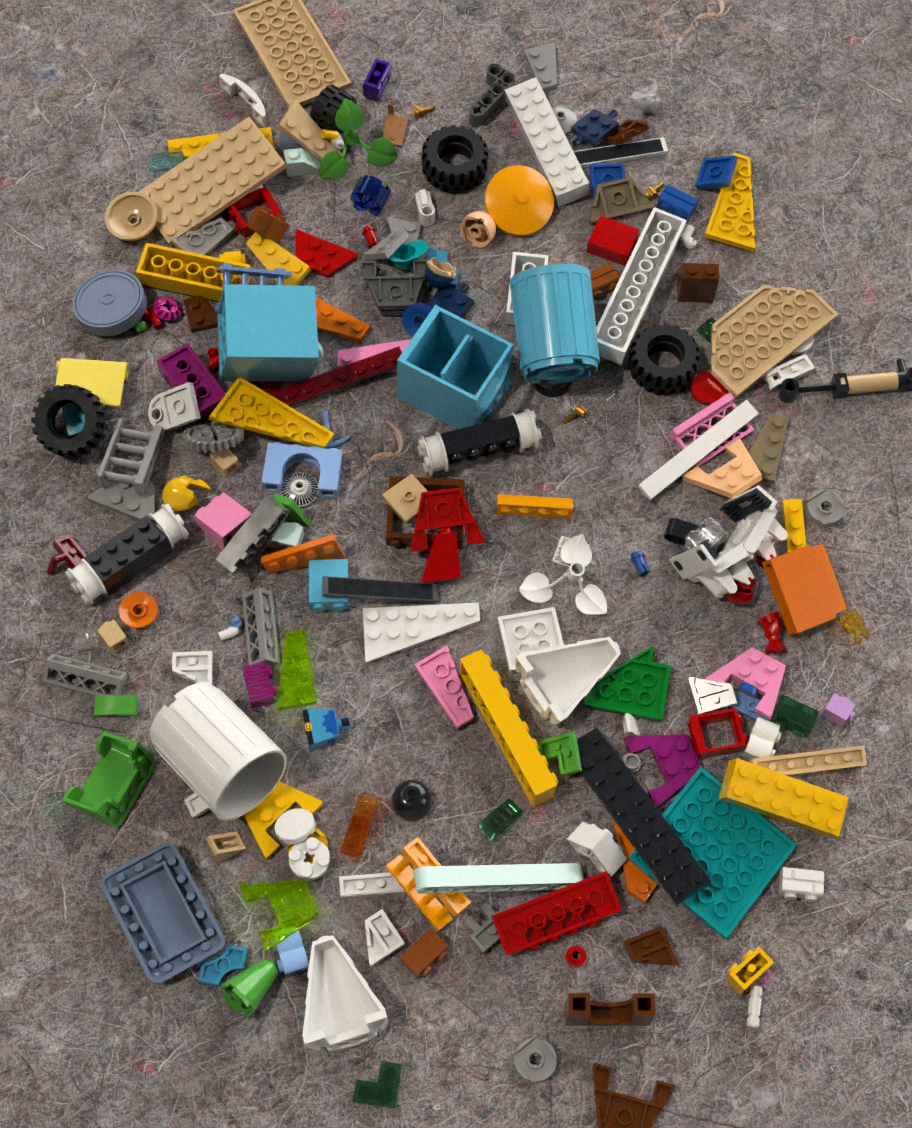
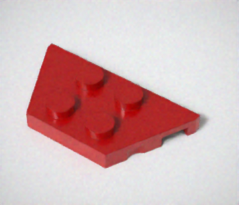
[295,229,358,278]

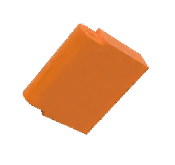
[762,544,847,635]

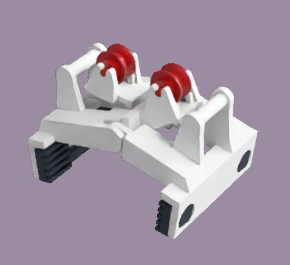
[669,485,788,598]

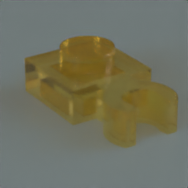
[837,608,870,644]

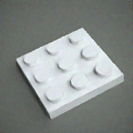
[497,607,564,673]

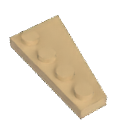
[277,99,342,161]

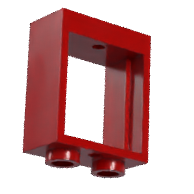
[227,186,282,238]
[687,708,747,760]

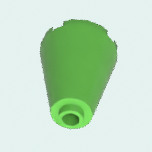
[220,959,278,1018]

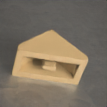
[206,831,246,864]

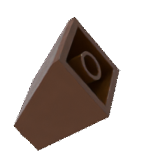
[677,263,719,303]

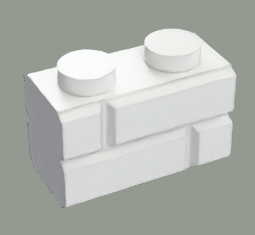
[779,867,824,902]

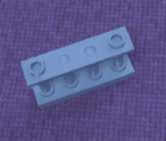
[215,263,291,312]

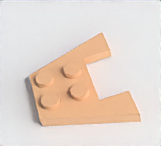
[682,438,762,498]

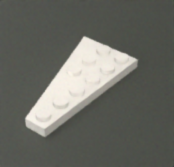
[363,603,480,665]

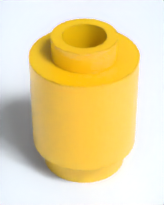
[219,250,246,264]

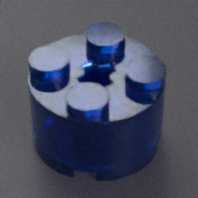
[350,175,391,216]

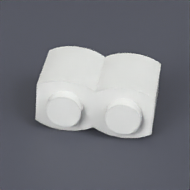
[743,717,782,759]

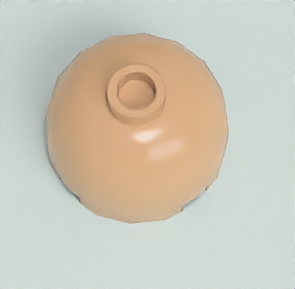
[460,211,496,248]

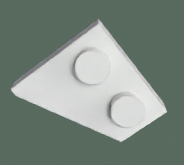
[172,651,213,685]
[365,909,405,967]

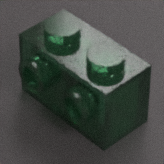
[770,695,819,739]

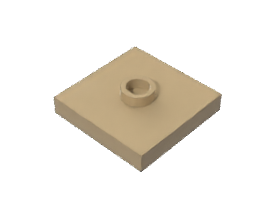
[382,474,427,524]

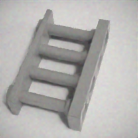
[95,418,164,495]

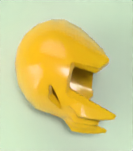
[162,476,211,512]

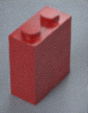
[586,215,640,266]

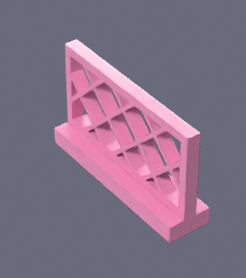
[668,393,755,467]

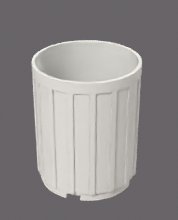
[150,682,287,820]

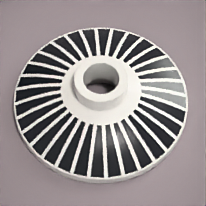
[281,472,318,507]

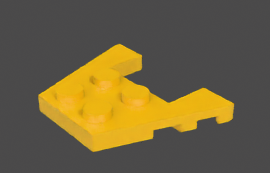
[243,781,324,860]

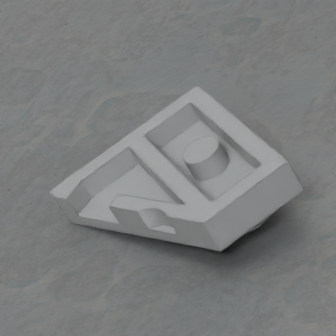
[363,230,409,260]

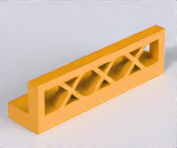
[496,494,574,519]

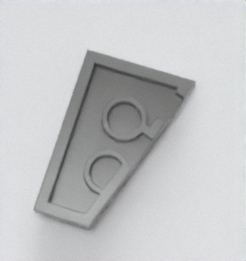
[171,218,234,256]

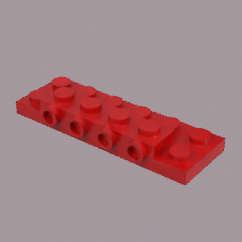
[491,871,622,956]

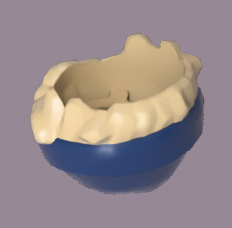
[425,257,456,288]

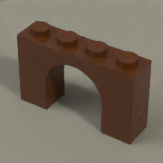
[564,993,656,1026]

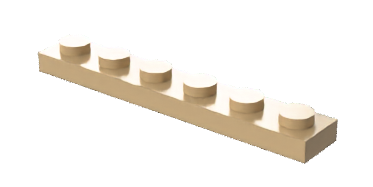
[749,745,867,775]

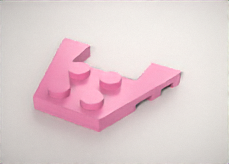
[705,647,786,720]

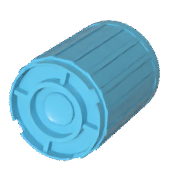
[510,264,600,384]

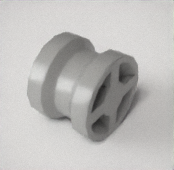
[643,96,660,116]

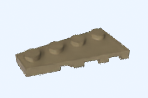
[749,414,789,484]

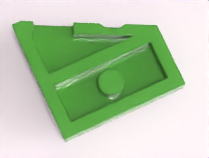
[274,494,311,528]

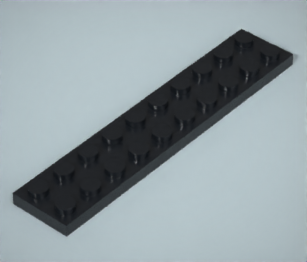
[577,728,711,906]

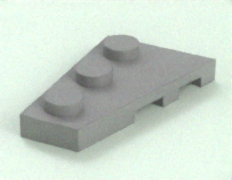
[523,42,557,92]

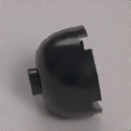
[392,780,432,821]

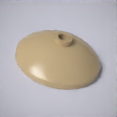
[105,192,158,241]

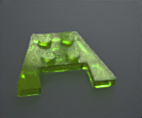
[239,879,318,952]

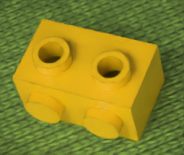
[725,947,774,995]

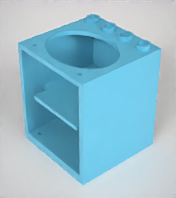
[217,284,321,382]
[397,305,514,429]

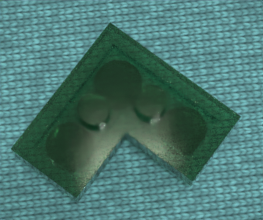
[353,1061,402,1109]

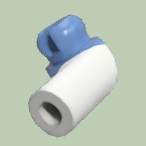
[218,615,242,641]

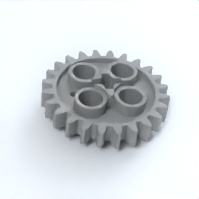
[182,421,244,453]

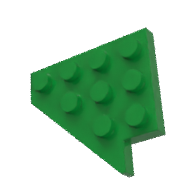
[583,646,671,722]

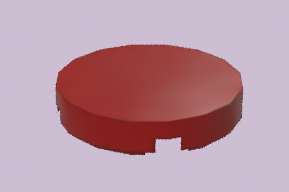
[691,371,727,405]

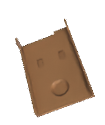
[382,104,408,148]

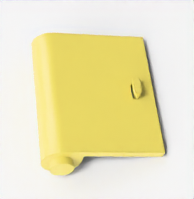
[55,358,129,407]

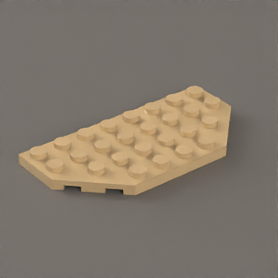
[710,285,838,398]

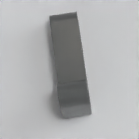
[469,64,515,127]

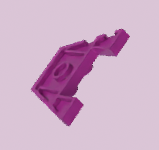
[624,734,702,808]

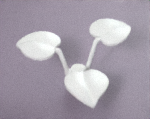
[519,534,607,615]

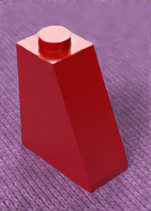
[420,527,461,582]

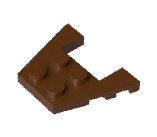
[592,1063,675,1128]

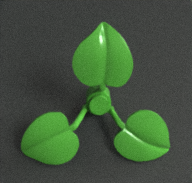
[319,99,397,179]

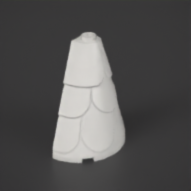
[515,637,621,724]
[302,935,388,1051]

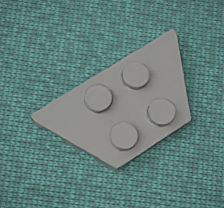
[88,473,155,521]

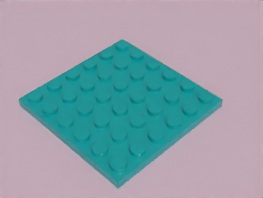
[627,767,797,940]

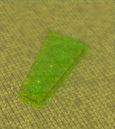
[277,629,317,710]

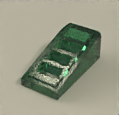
[479,799,523,841]

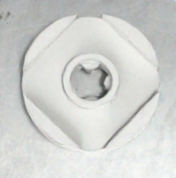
[289,837,330,880]

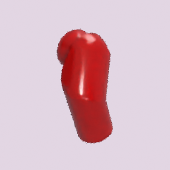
[142,308,163,330]
[206,347,219,373]

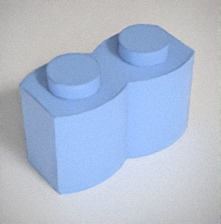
[270,926,309,977]

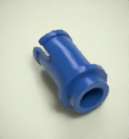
[630,550,650,576]

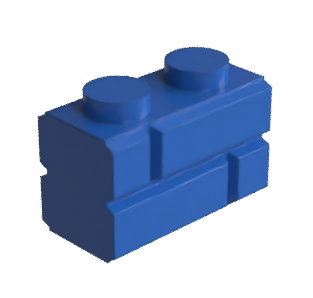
[656,184,699,223]

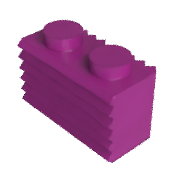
[242,662,277,708]

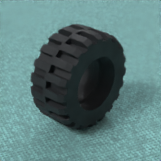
[422,125,488,193]
[628,323,700,395]
[31,384,108,457]

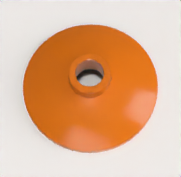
[119,592,158,628]

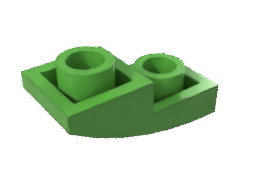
[94,695,138,717]

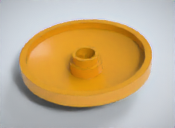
[484,165,554,236]

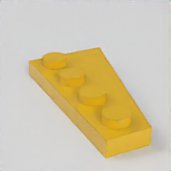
[246,232,311,286]

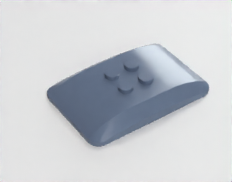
[100,842,225,984]

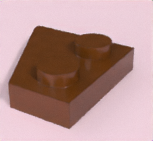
[605,119,651,145]
[183,296,218,333]
[623,926,679,966]

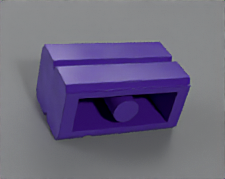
[363,59,391,101]

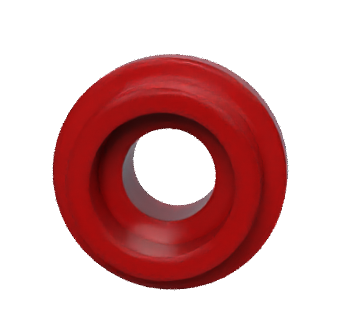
[565,946,586,967]

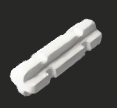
[747,985,762,1028]

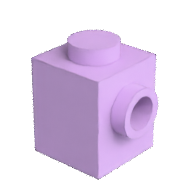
[821,693,855,727]

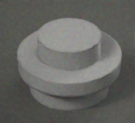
[622,753,641,773]

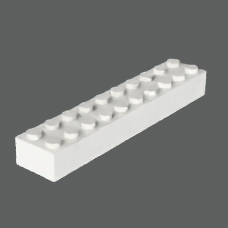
[596,208,687,365]

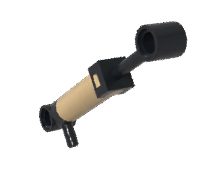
[778,358,912,403]

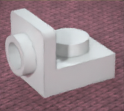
[184,793,210,818]

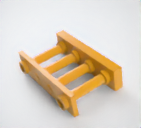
[385,837,471,931]

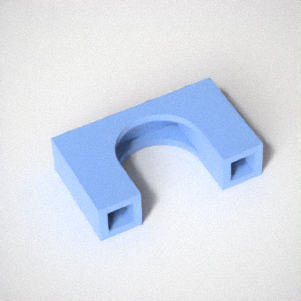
[261,442,343,499]

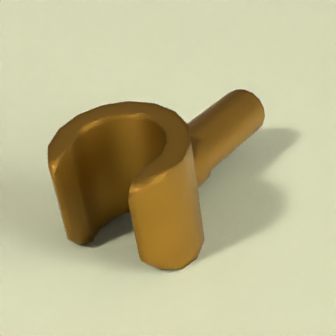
[411,105,435,119]
[646,181,664,201]
[562,405,587,424]

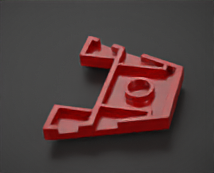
[410,488,485,552]

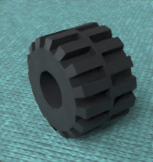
[309,84,357,134]

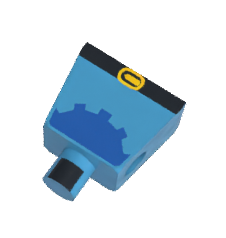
[302,709,350,752]

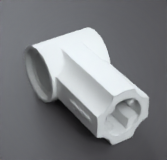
[415,189,435,227]

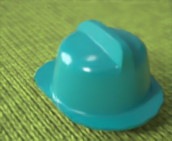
[388,240,429,270]

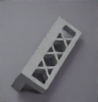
[242,588,280,666]
[42,654,128,696]

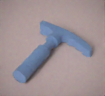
[321,411,351,449]

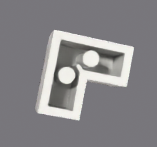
[567,822,627,877]

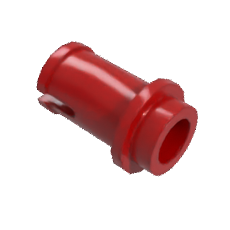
[362,225,379,249]

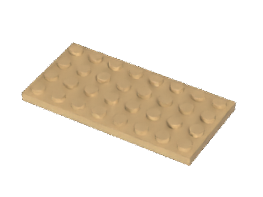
[233,0,352,108]
[138,117,287,247]

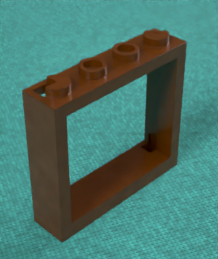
[386,476,465,549]

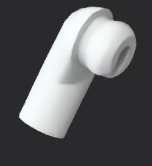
[681,225,697,249]

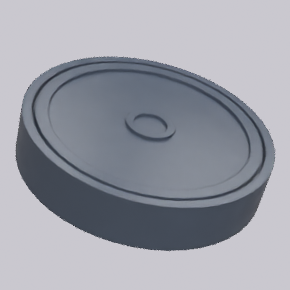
[72,270,147,336]

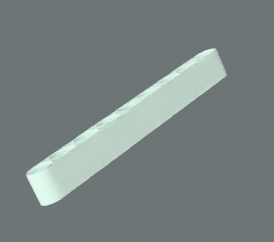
[413,863,584,894]

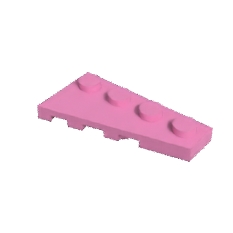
[337,339,411,373]
[414,645,474,730]

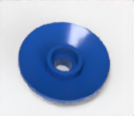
[402,303,432,337]

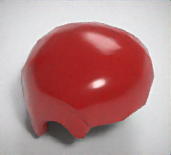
[725,588,754,605]

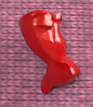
[757,612,788,654]

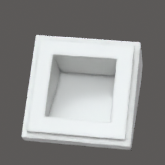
[622,713,640,737]

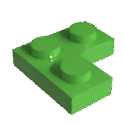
[537,731,582,776]

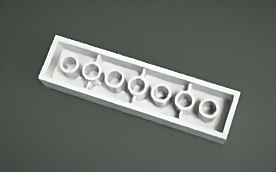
[505,77,590,207]

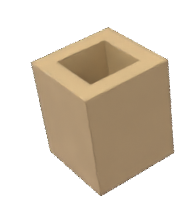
[209,449,240,478]
[97,619,129,655]

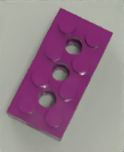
[156,343,226,424]

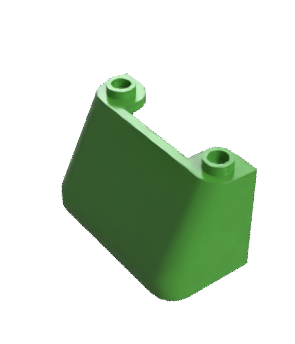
[62,731,155,828]

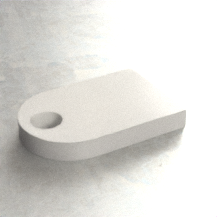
[148,382,201,431]

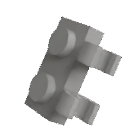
[464,902,502,954]

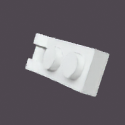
[762,354,815,392]

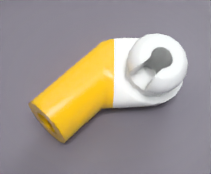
[321,129,344,149]

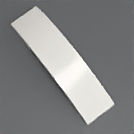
[219,74,267,128]

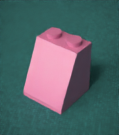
[194,492,252,550]

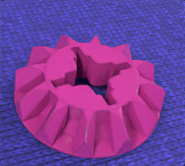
[153,296,183,321]

